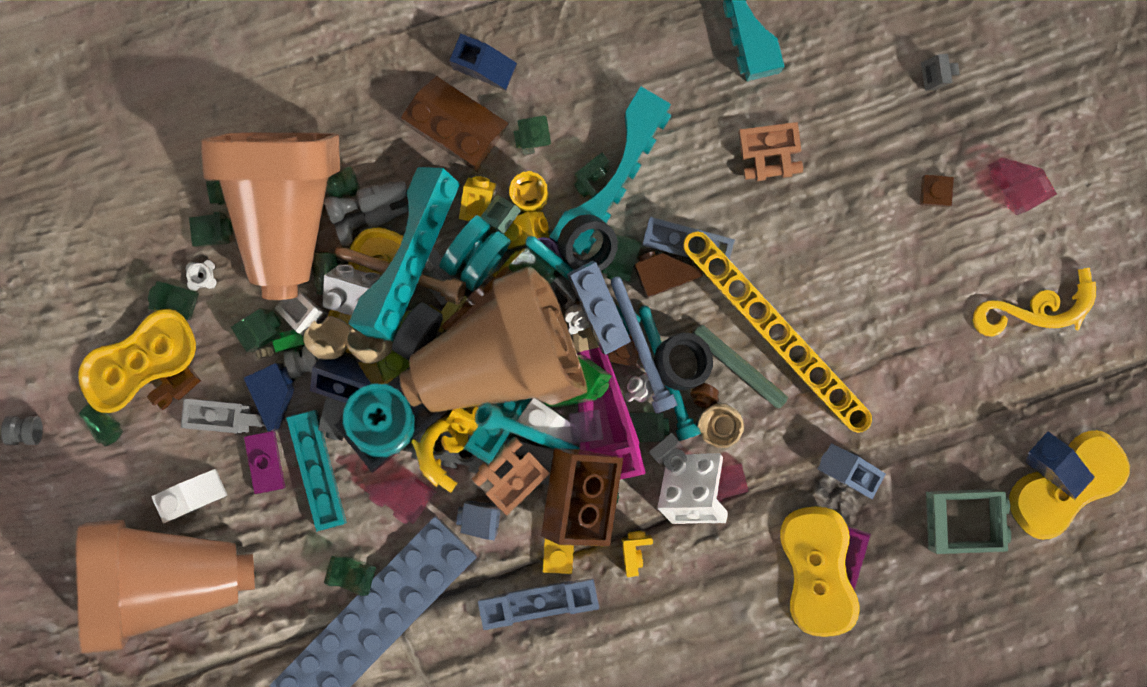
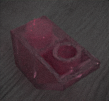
[988,158,1057,216]
[364,476,437,524]

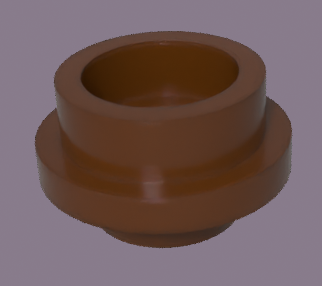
[690,383,719,409]

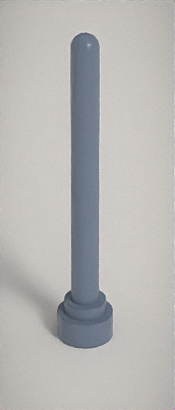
[611,276,677,413]

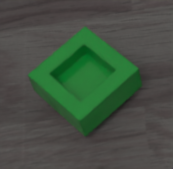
[272,329,305,353]

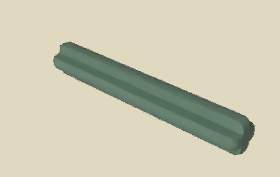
[693,325,788,408]

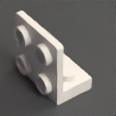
[658,453,728,524]

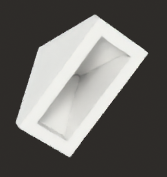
[275,290,328,335]

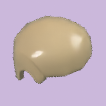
[303,316,351,360]
[345,328,395,364]
[697,404,744,448]

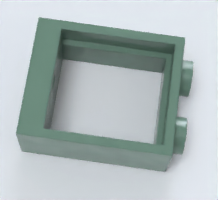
[926,489,1011,554]

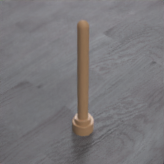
[334,246,466,305]

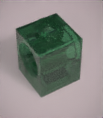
[231,308,282,353]

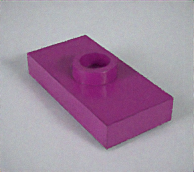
[244,431,286,494]
[845,527,871,590]

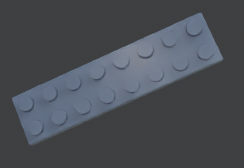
[269,515,477,687]

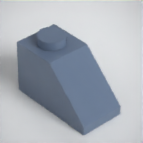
[818,443,886,499]
[456,500,500,541]

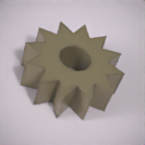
[255,346,280,359]

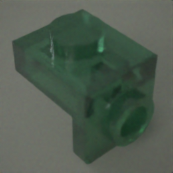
[513,116,551,155]

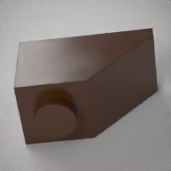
[634,251,703,299]

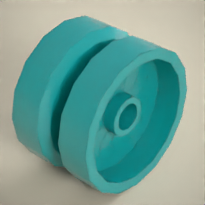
[439,215,511,292]
[343,384,415,457]

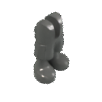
[324,181,409,247]

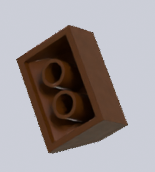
[401,76,509,172]
[541,448,623,546]

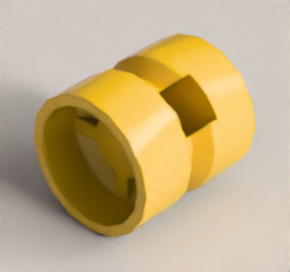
[509,171,548,213]

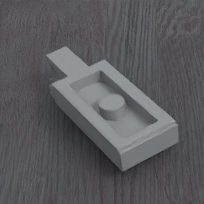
[180,398,265,433]

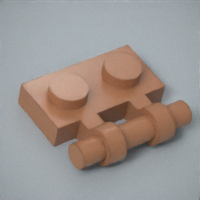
[738,122,803,181]
[472,436,550,516]

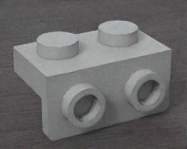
[323,265,381,316]

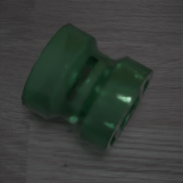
[326,166,360,198]

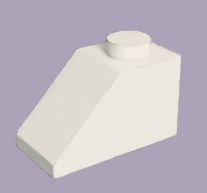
[517,398,580,444]
[151,469,227,524]

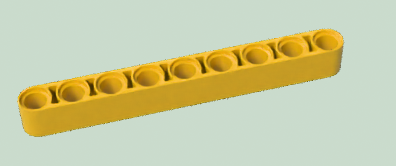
[682,232,872,433]

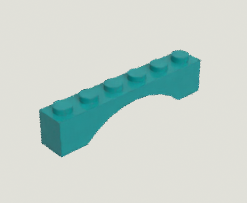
[723,0,785,82]
[549,86,672,258]
[348,167,460,341]

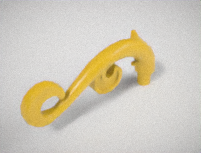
[972,268,1096,337]
[411,414,469,493]

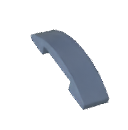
[478,579,600,630]

